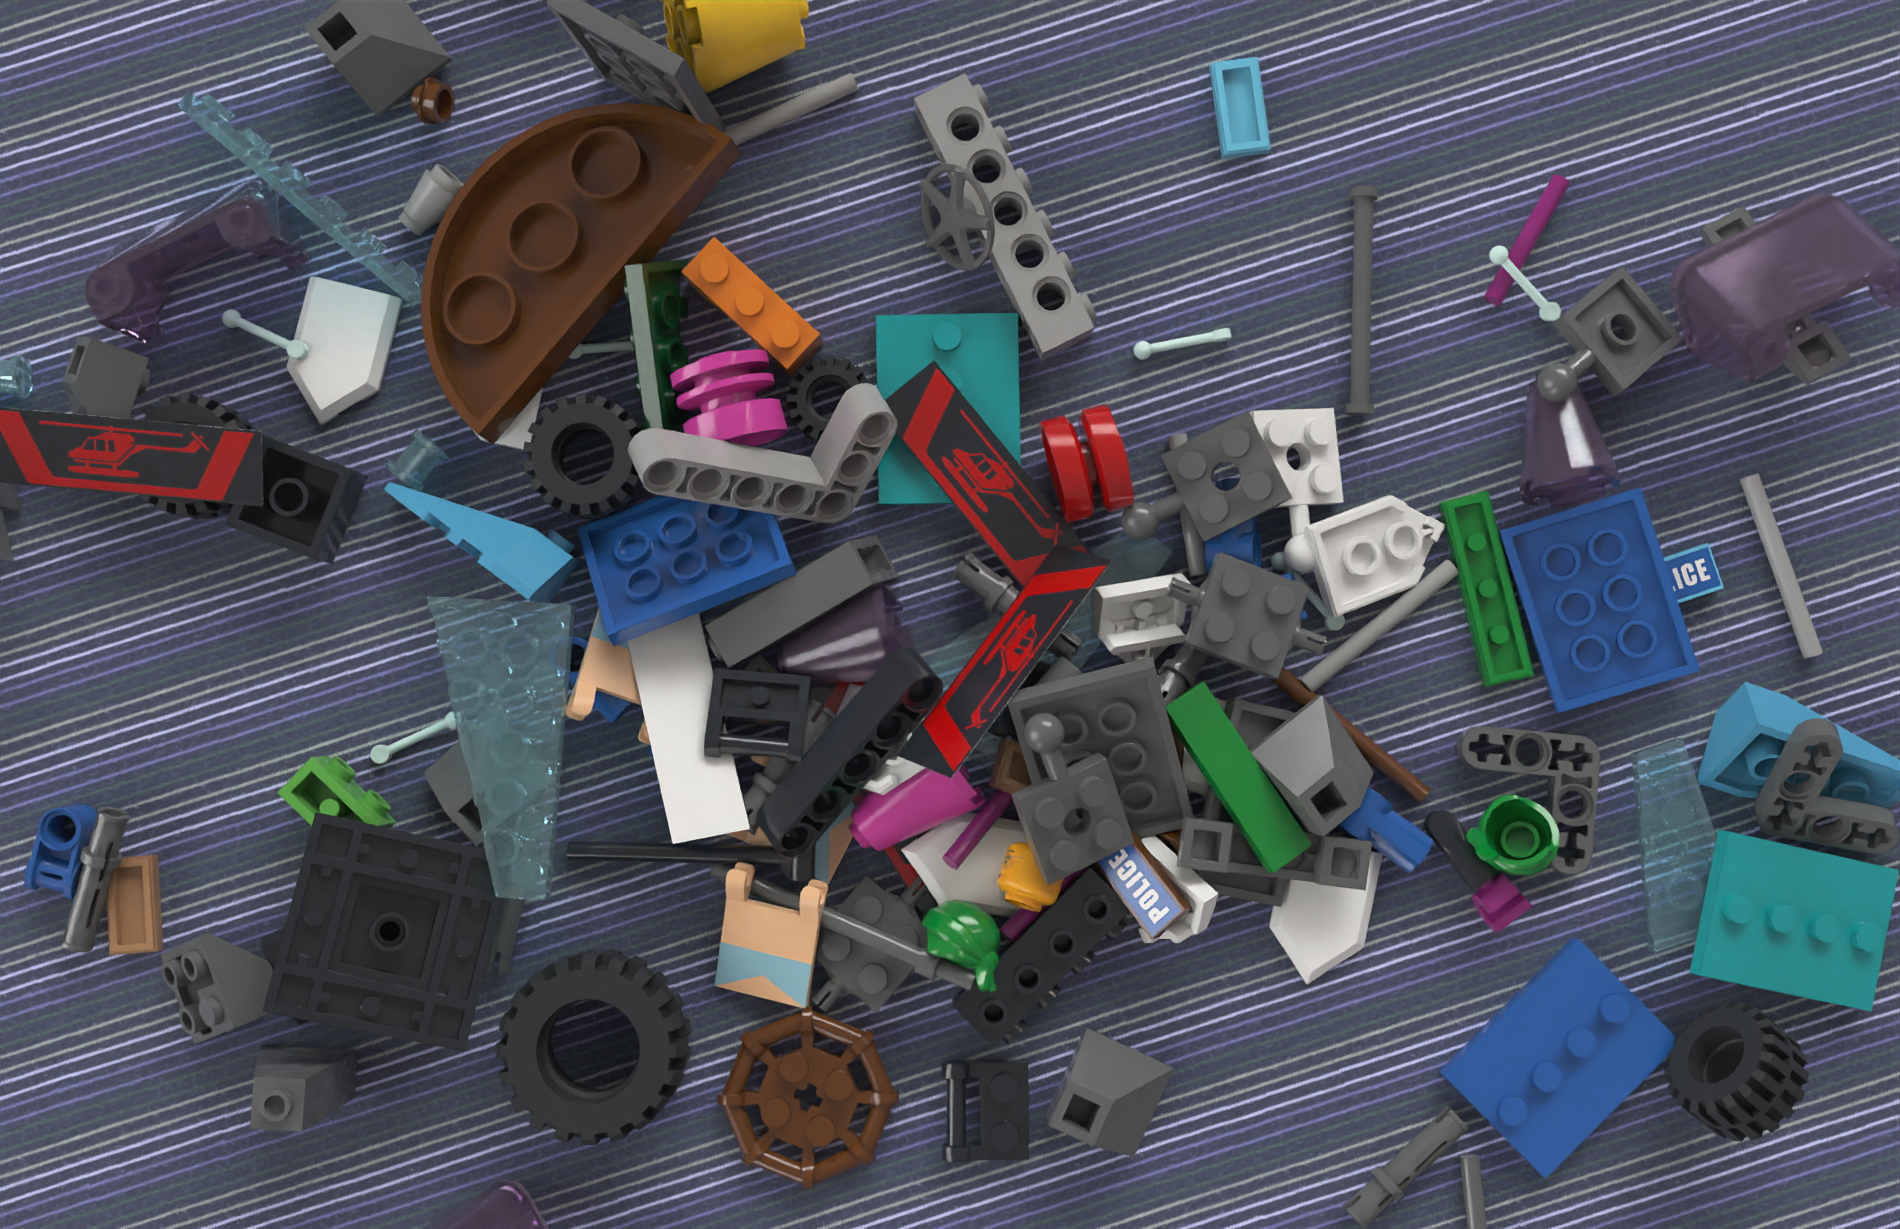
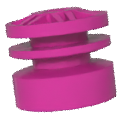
[670,349,788,447]

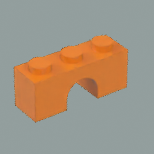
[681,237,823,378]

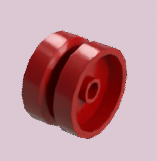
[1039,403,1134,524]

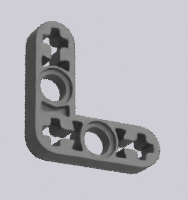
[1754,718,1900,854]
[1456,726,1600,875]

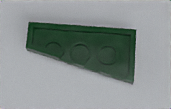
[624,259,689,433]

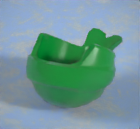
[1466,794,1560,876]
[922,899,1000,993]

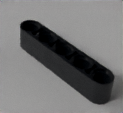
[756,648,944,859]

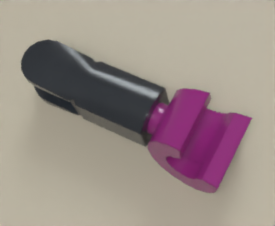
[1424,810,1533,933]

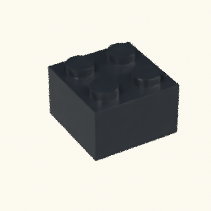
[225,434,368,564]

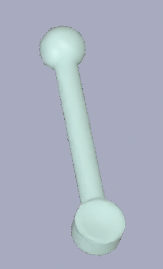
[1489,245,1561,321]
[222,309,309,360]
[1133,328,1232,360]
[569,341,634,359]
[1271,552,1345,631]
[370,711,464,764]

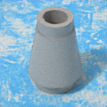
[398,164,464,236]

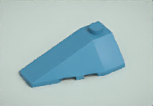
[384,482,581,607]
[1698,682,1900,808]

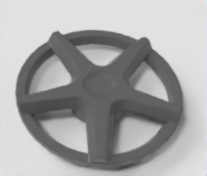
[919,164,995,272]

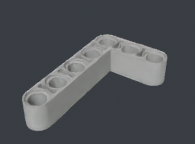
[628,383,898,523]

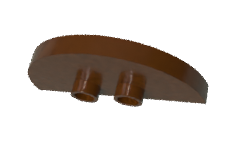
[421,103,742,445]

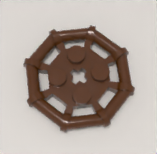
[717,1006,899,1189]

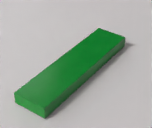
[1438,491,1534,687]
[1165,681,1312,873]

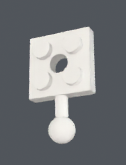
[1250,408,1344,572]

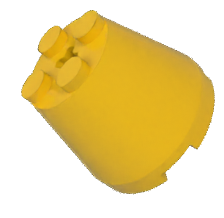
[659,0,809,93]

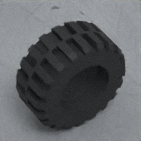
[496,949,691,1145]

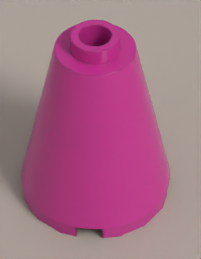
[848,764,986,851]

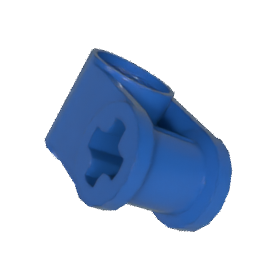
[24,804,97,900]

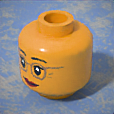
[997,841,1064,912]

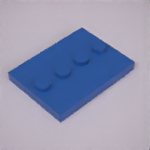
[1498,487,1700,713]
[577,495,796,646]
[1439,937,1676,1179]

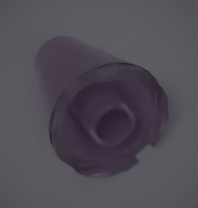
[1520,373,1620,507]
[777,584,915,684]

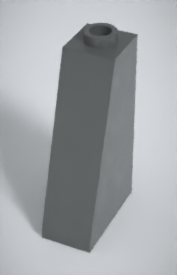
[705,535,899,668]
[250,1045,358,1132]

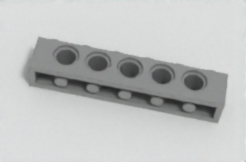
[914,73,1097,361]

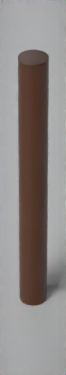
[1271,667,1431,803]

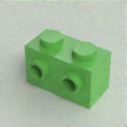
[277,756,396,828]

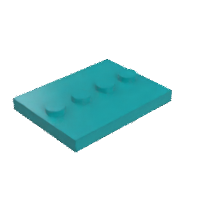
[876,313,1021,506]
[1690,830,1899,1011]

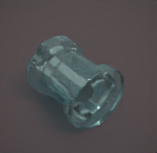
[0,355,34,398]
[386,429,450,492]

